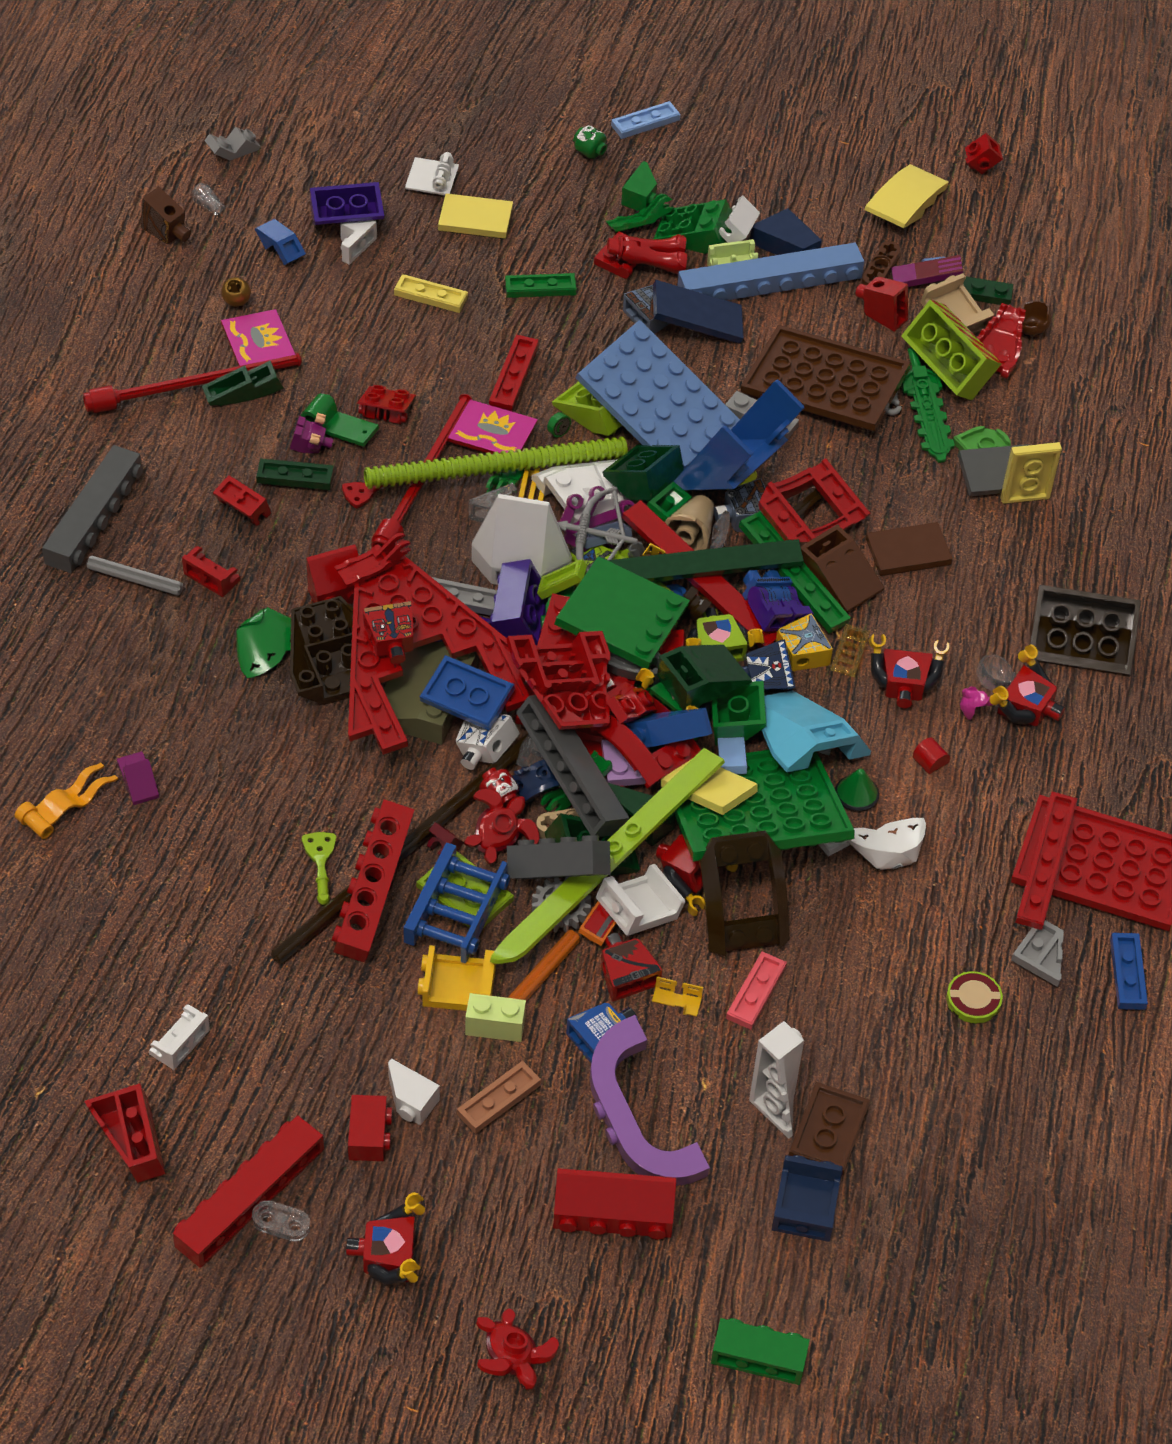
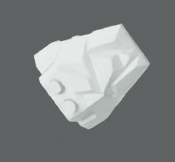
[531,459,645,536]

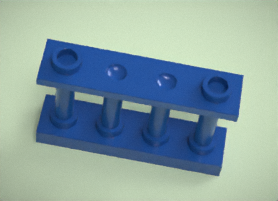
[404,842,510,964]

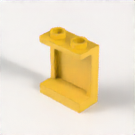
[418,945,496,1011]

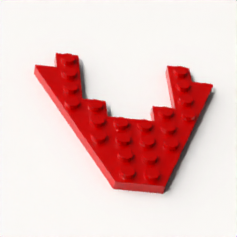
[348,555,530,755]

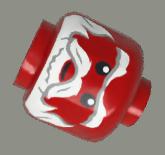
[479,768,519,808]

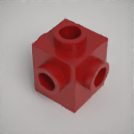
[965,133,1003,174]

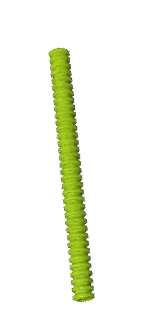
[364,436,628,489]

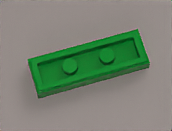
[505,273,577,298]

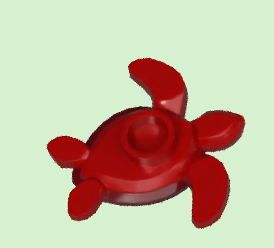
[464,789,539,865]
[476,1308,559,1390]

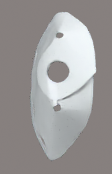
[846,818,926,870]

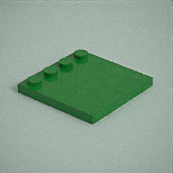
[554,556,690,669]

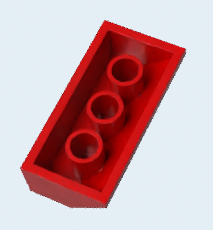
[553,1168,676,1239]

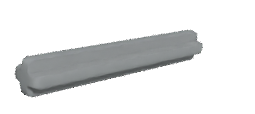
[87,556,183,596]

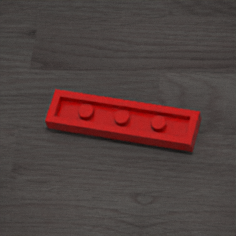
[489,334,539,412]

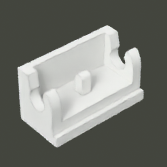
[719,195,760,243]
[149,1005,210,1070]

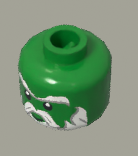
[573,125,607,159]

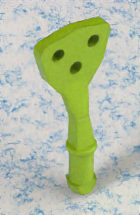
[302,832,336,905]

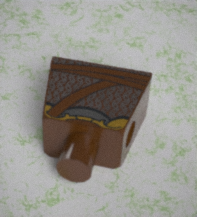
[141,186,191,244]

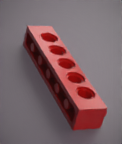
[331,799,415,963]

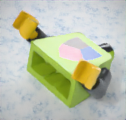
[685,608,764,662]

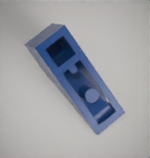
[627,708,712,747]

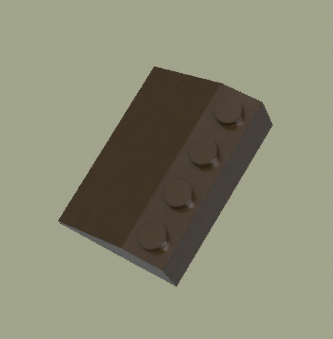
[1030,585,1141,676]

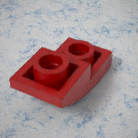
[606,688,656,724]

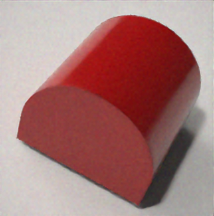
[913,737,950,774]

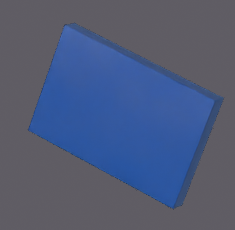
[419,655,515,731]

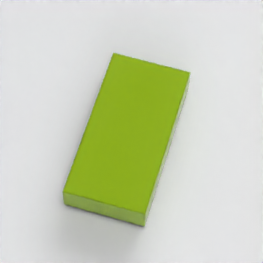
[537,559,587,599]

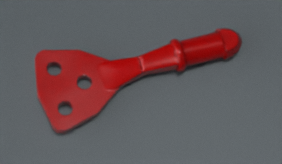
[342,482,390,508]

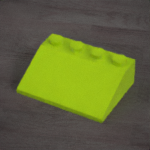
[552,382,622,436]

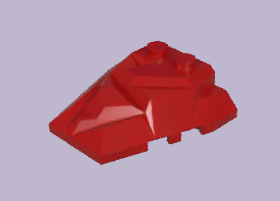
[506,631,610,730]

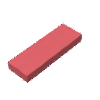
[726,951,787,1030]

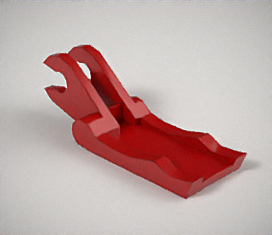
[334,533,411,587]

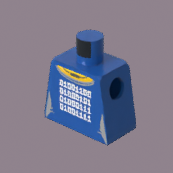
[566,1003,638,1063]

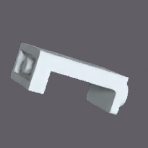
[596,864,685,936]

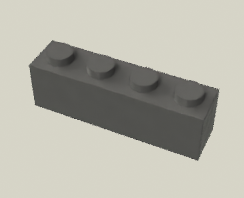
[507,835,611,879]

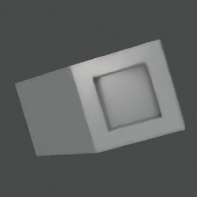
[204,127,261,160]

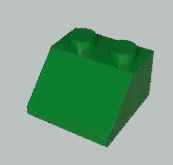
[712,681,766,746]

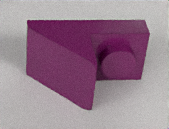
[117,751,159,805]

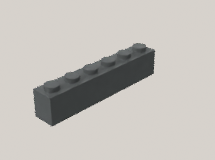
[42,445,143,574]
[516,695,629,837]

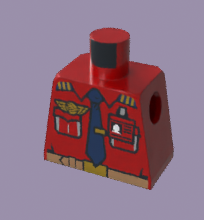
[363,601,413,664]

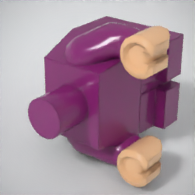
[290,413,333,453]

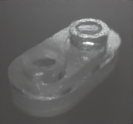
[252,1201,310,1241]

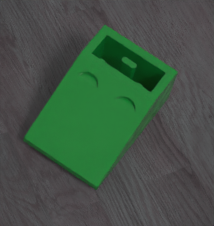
[654,199,732,254]

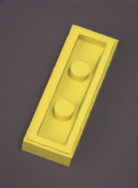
[394,274,468,313]

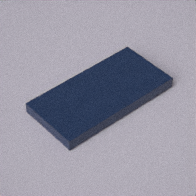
[653,280,744,344]

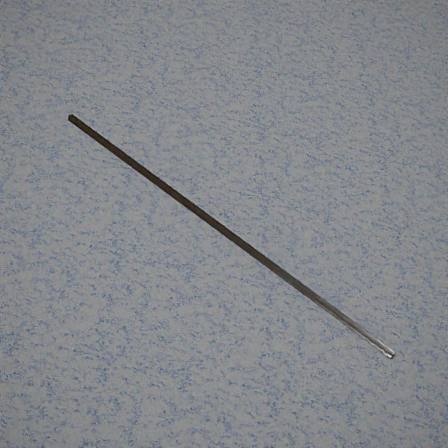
[271,488,824,964]

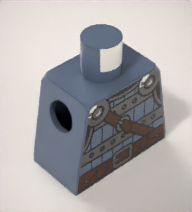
[623,285,670,334]
[714,479,767,532]

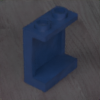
[772,1155,843,1242]

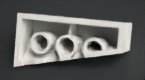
[749,1021,804,1139]

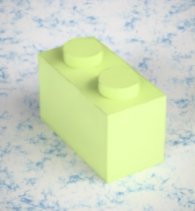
[465,993,526,1042]

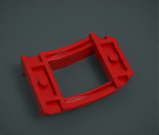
[758,458,870,542]
[589,682,702,789]

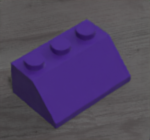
[310,182,384,225]
[490,559,548,645]

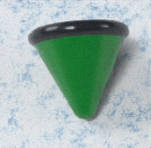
[835,769,880,812]

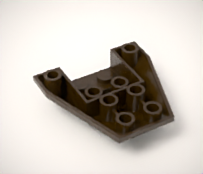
[290,596,382,705]

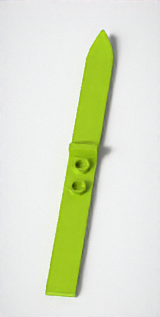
[490,748,725,964]

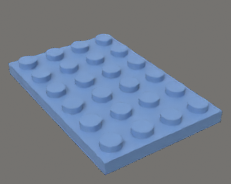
[575,320,740,469]

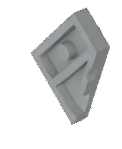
[1011,920,1064,987]

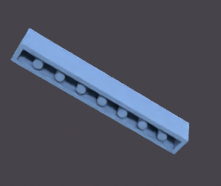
[677,242,864,301]

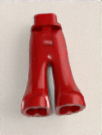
[607,234,687,275]

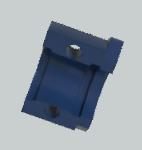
[512,760,560,805]

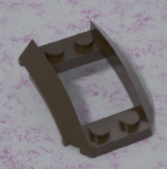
[699,830,790,956]

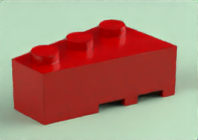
[84,1083,166,1183]

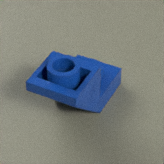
[255,219,306,265]

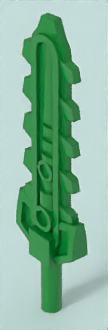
[901,347,955,463]

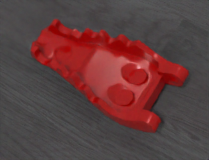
[977,303,1026,379]

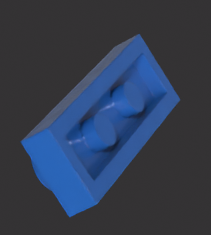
[1110,933,1148,1010]

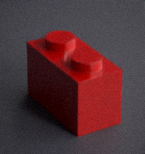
[348,1095,392,1162]

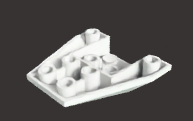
[472,494,572,585]

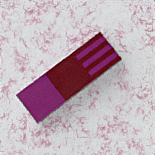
[892,255,963,287]

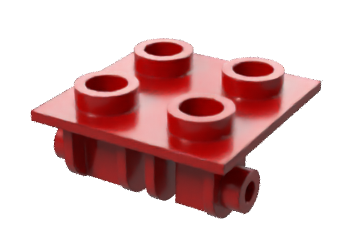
[357,385,416,424]

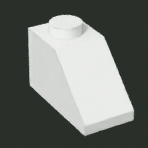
[388,1059,440,1126]

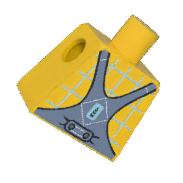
[776,613,833,671]

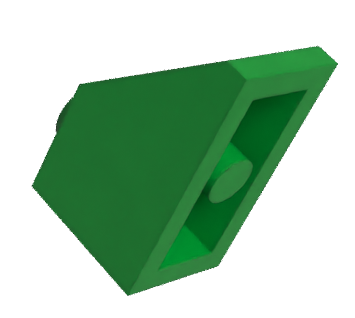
[621,161,658,212]
[647,482,692,522]

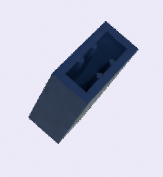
[750,208,822,255]

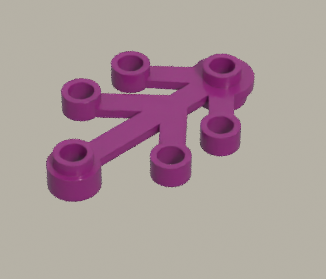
[557,486,634,552]

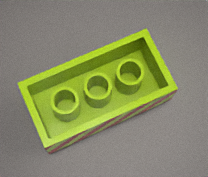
[901,299,1002,400]

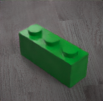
[711,1318,810,1385]

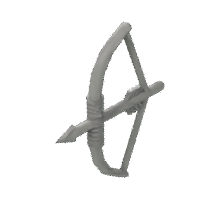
[558,487,638,574]

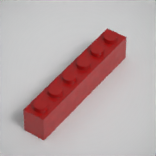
[173,1115,324,1268]

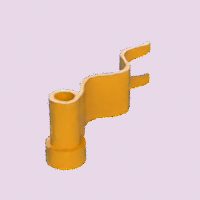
[14,763,119,839]

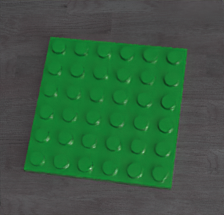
[674,750,855,862]

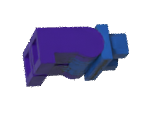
[742,570,814,632]

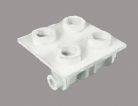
[405,152,459,195]

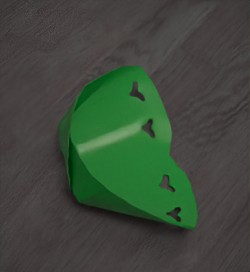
[236,607,291,678]

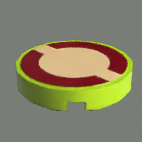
[946,971,1003,1024]

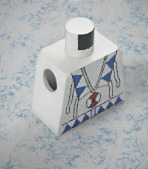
[456,714,520,770]

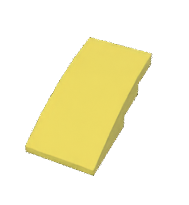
[864,164,949,228]

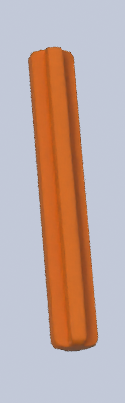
[507,930,580,1001]

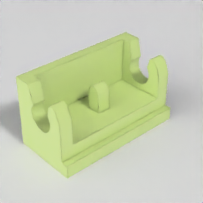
[707,239,758,266]

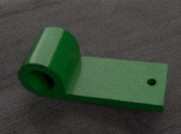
[301,393,379,447]

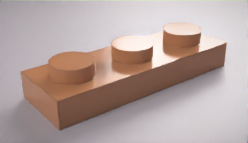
[457,1061,541,1134]

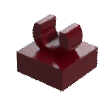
[427,822,464,856]

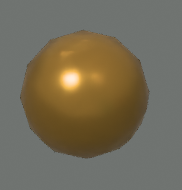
[221,277,251,307]

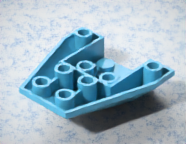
[762,690,871,772]

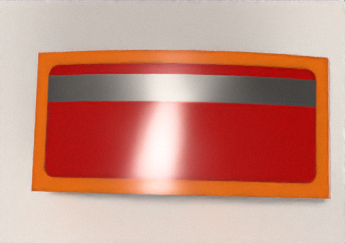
[578,901,617,946]

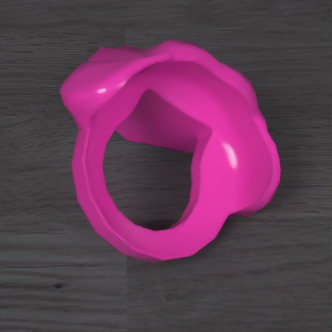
[960,686,993,720]

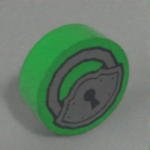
[547,412,571,438]

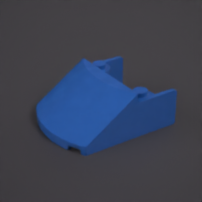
[674,380,804,490]

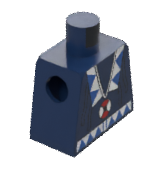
[742,639,795,692]

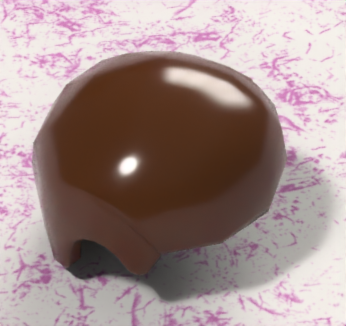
[1022,301,1051,336]

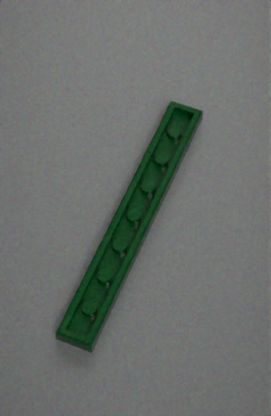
[608,539,804,582]

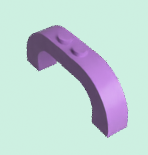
[590,1015,710,1186]

